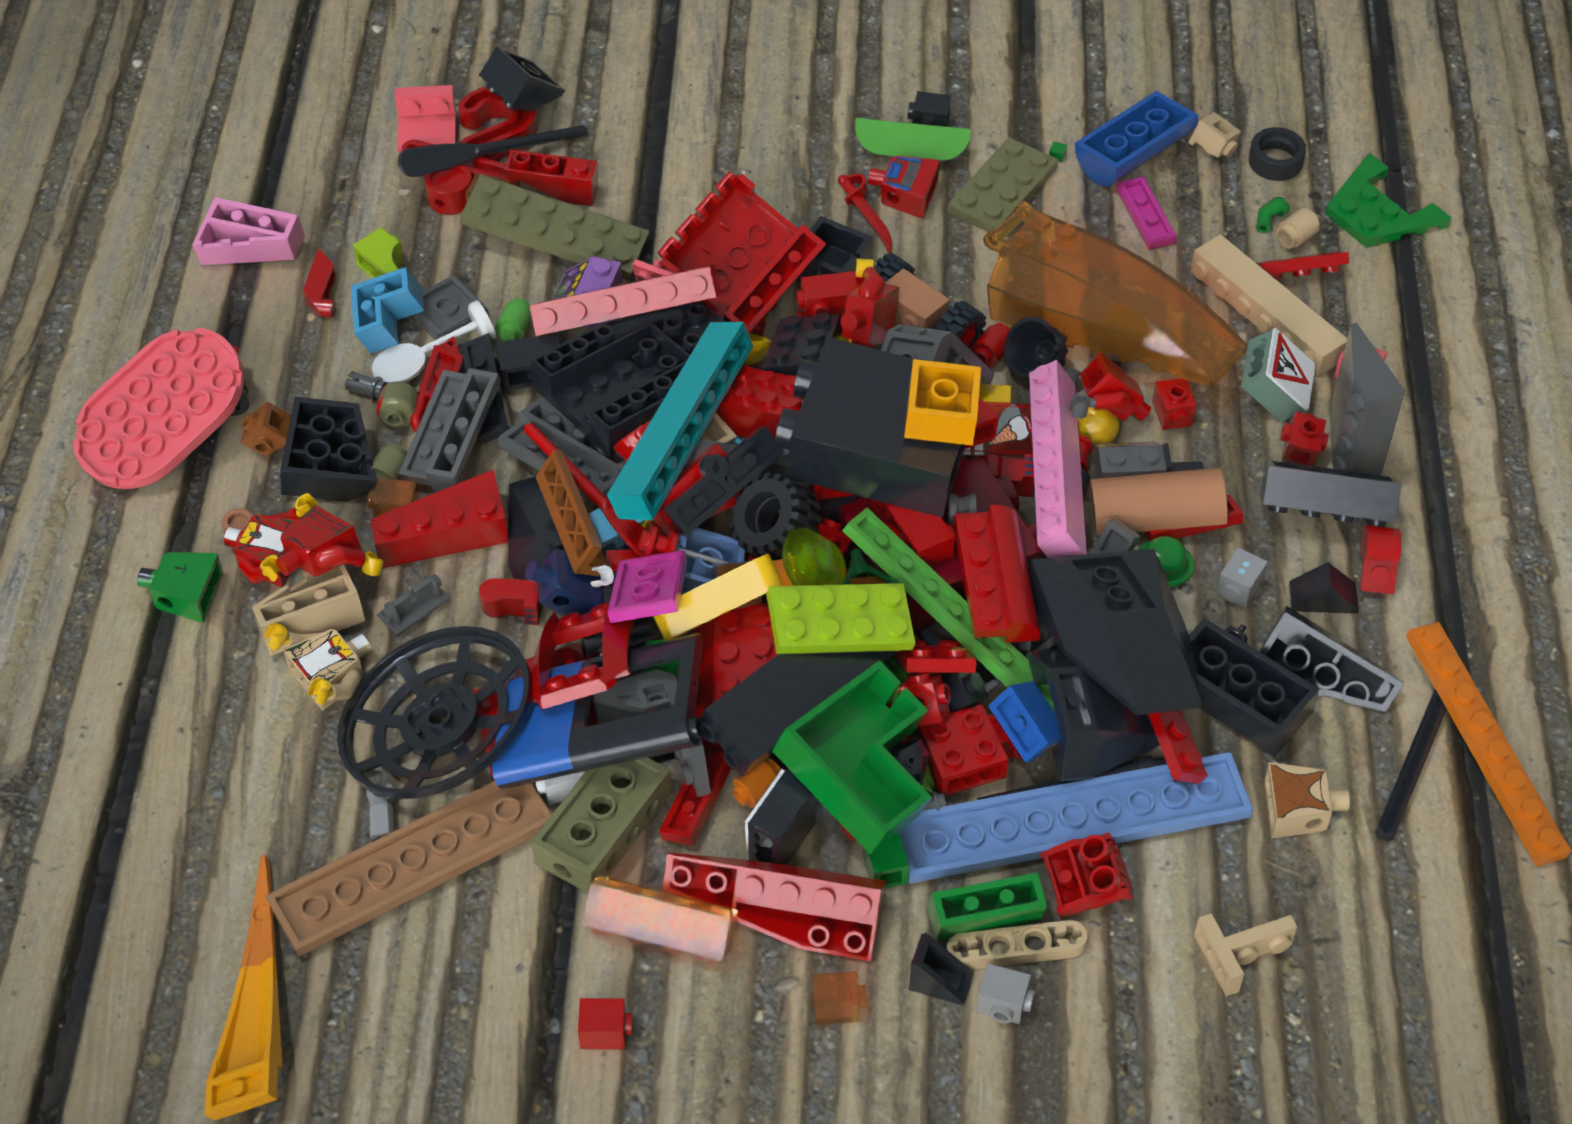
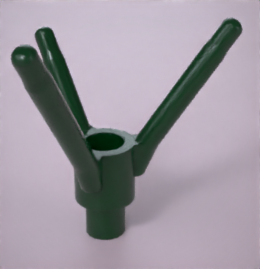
[841,549,900,585]

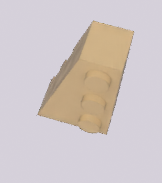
[252,564,365,656]

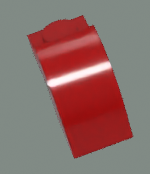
[1359,525,1401,594]

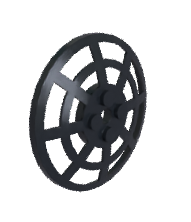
[337,626,532,799]

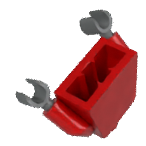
[1065,351,1151,421]

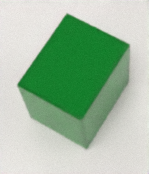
[1049,141,1067,162]

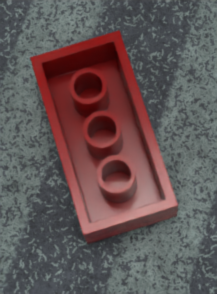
[716,366,804,438]

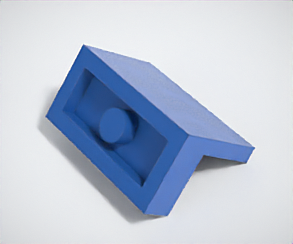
[988,681,1062,763]

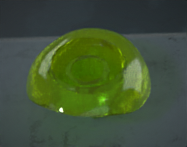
[782,527,846,586]

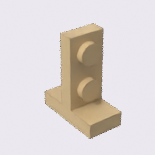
[1194,913,1297,996]

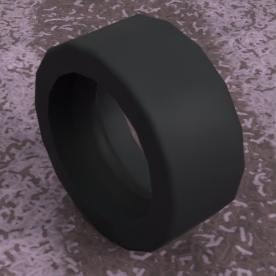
[1249,127,1306,181]

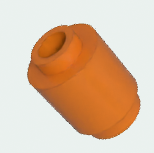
[732,759,781,808]

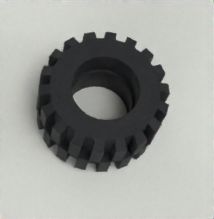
[730,473,822,561]

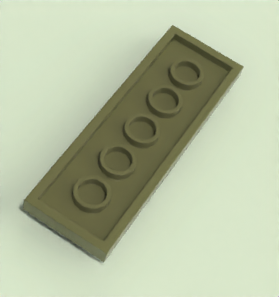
[460,174,649,280]

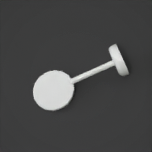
[372,300,496,384]

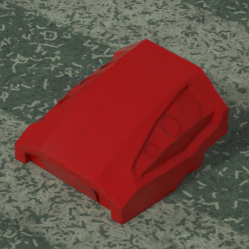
[1040,832,1134,917]

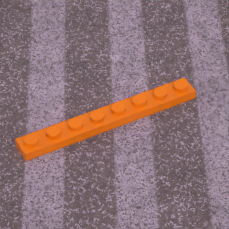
[1406,622,1572,867]

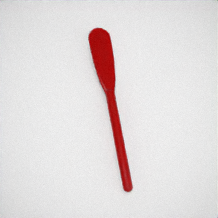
[524,423,657,558]

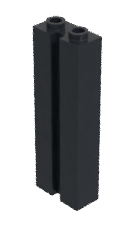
[699,651,898,777]

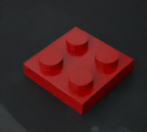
[895,640,976,673]

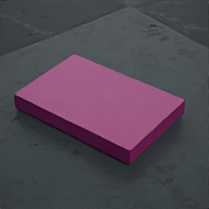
[607,550,688,623]

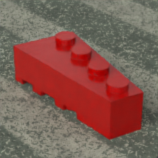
[370,470,508,568]

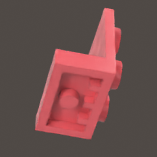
[395,85,456,153]

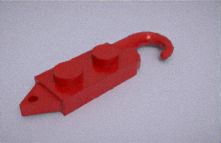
[410,337,463,432]

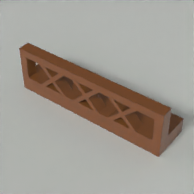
[535,450,608,577]

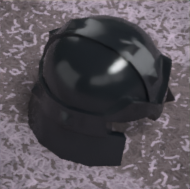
[1004,316,1069,379]

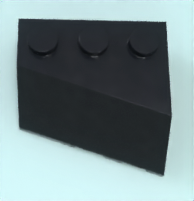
[280,396,378,502]

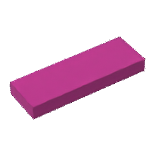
[1116,176,1177,250]

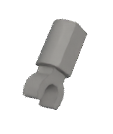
[366,783,395,842]

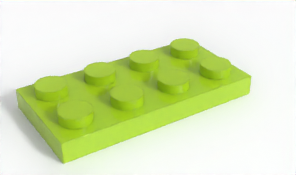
[767,583,915,654]

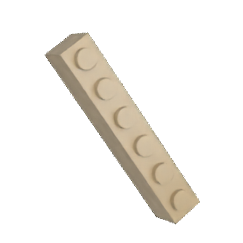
[1191,234,1347,378]

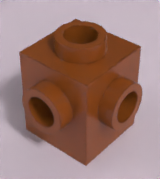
[240,401,291,458]

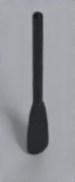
[397,125,588,177]

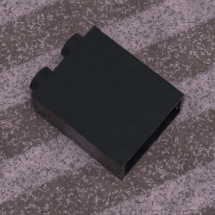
[775,337,982,518]

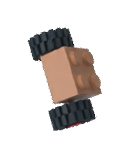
[874,253,987,350]

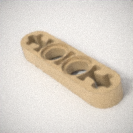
[947,920,1088,970]

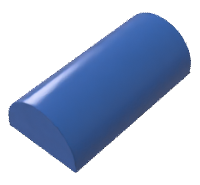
[1075,91,1199,186]

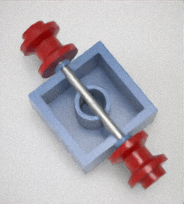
[638,525,767,595]

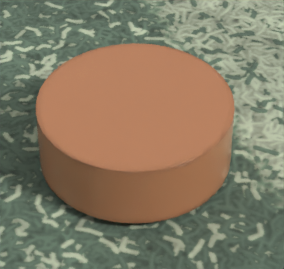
[221,508,253,535]

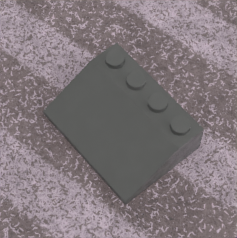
[1330,323,1405,475]

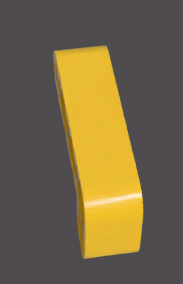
[653,553,783,641]

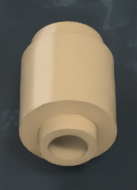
[1276,208,1320,249]

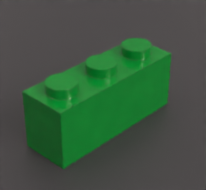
[927,872,1047,941]

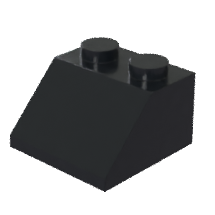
[479,46,565,112]

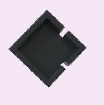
[795,216,873,283]

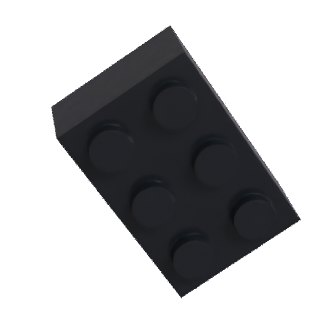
[762,313,846,376]

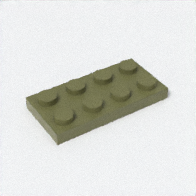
[947,137,1058,236]

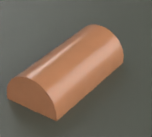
[1089,468,1227,536]

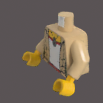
[264,623,372,711]

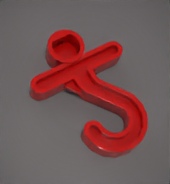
[402,87,538,215]

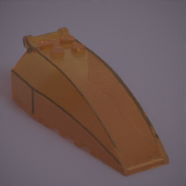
[983,201,1247,387]

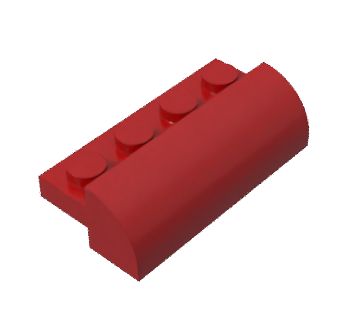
[953,505,1040,643]

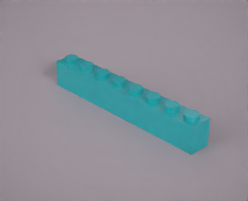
[607,322,753,520]

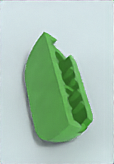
[855,118,971,161]

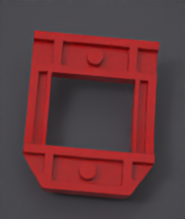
[531,602,636,709]

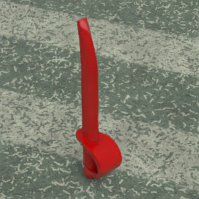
[837,173,892,254]

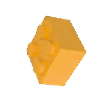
[904,359,981,445]

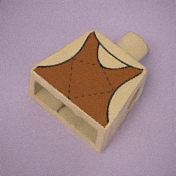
[1264,763,1350,839]

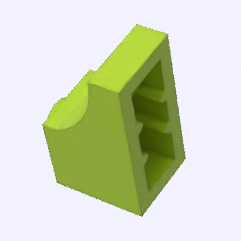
[353,227,403,278]

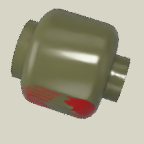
[376,382,418,428]

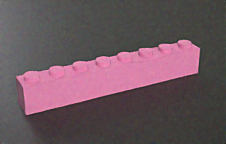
[1029,360,1087,558]

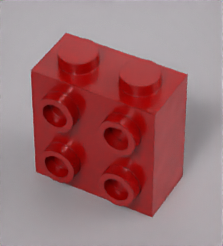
[796,271,864,317]
[916,704,1008,797]

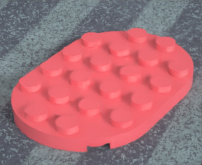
[73,327,244,489]

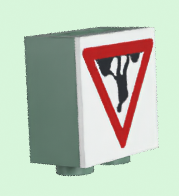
[1241,328,1315,422]

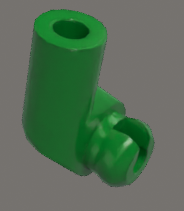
[1256,197,1290,233]

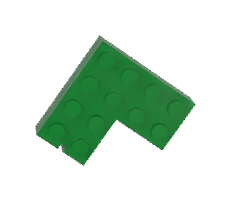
[772,660,932,855]

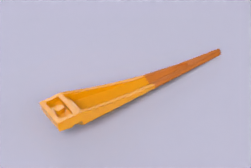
[205,854,283,1121]

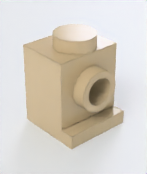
[1188,112,1241,158]

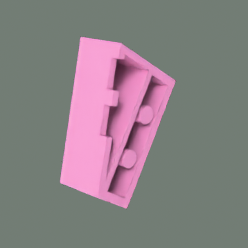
[192,197,305,265]

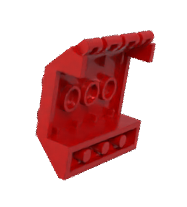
[657,171,826,334]
[693,603,778,752]

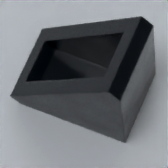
[1289,562,1359,614]
[909,933,974,1005]

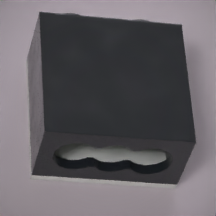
[745,769,816,865]

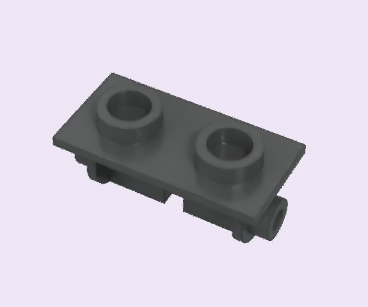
[377,574,450,636]

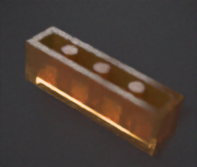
[582,875,739,963]

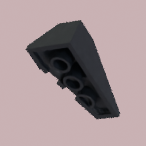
[508,476,565,580]
[1259,606,1404,712]

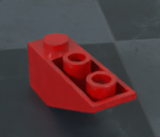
[504,150,598,206]

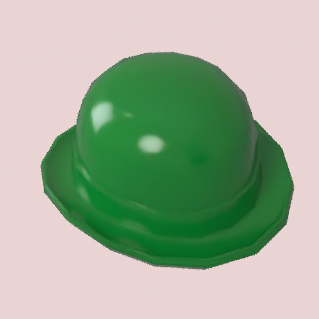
[1137,536,1195,588]

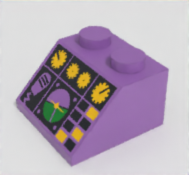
[553,256,623,328]

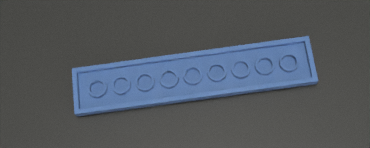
[899,752,1253,884]

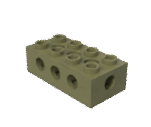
[531,757,672,896]

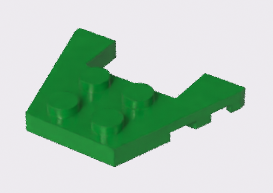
[1325,153,1452,248]

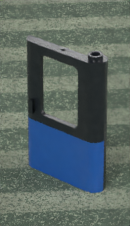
[492,633,704,790]

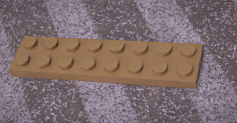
[265,781,552,957]

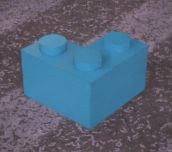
[351,267,424,354]

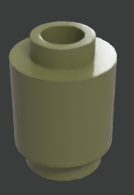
[371,443,407,491]

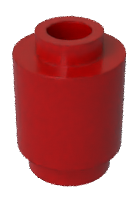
[971,323,1010,367]

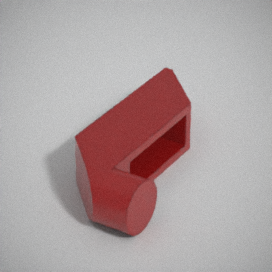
[303,249,336,318]

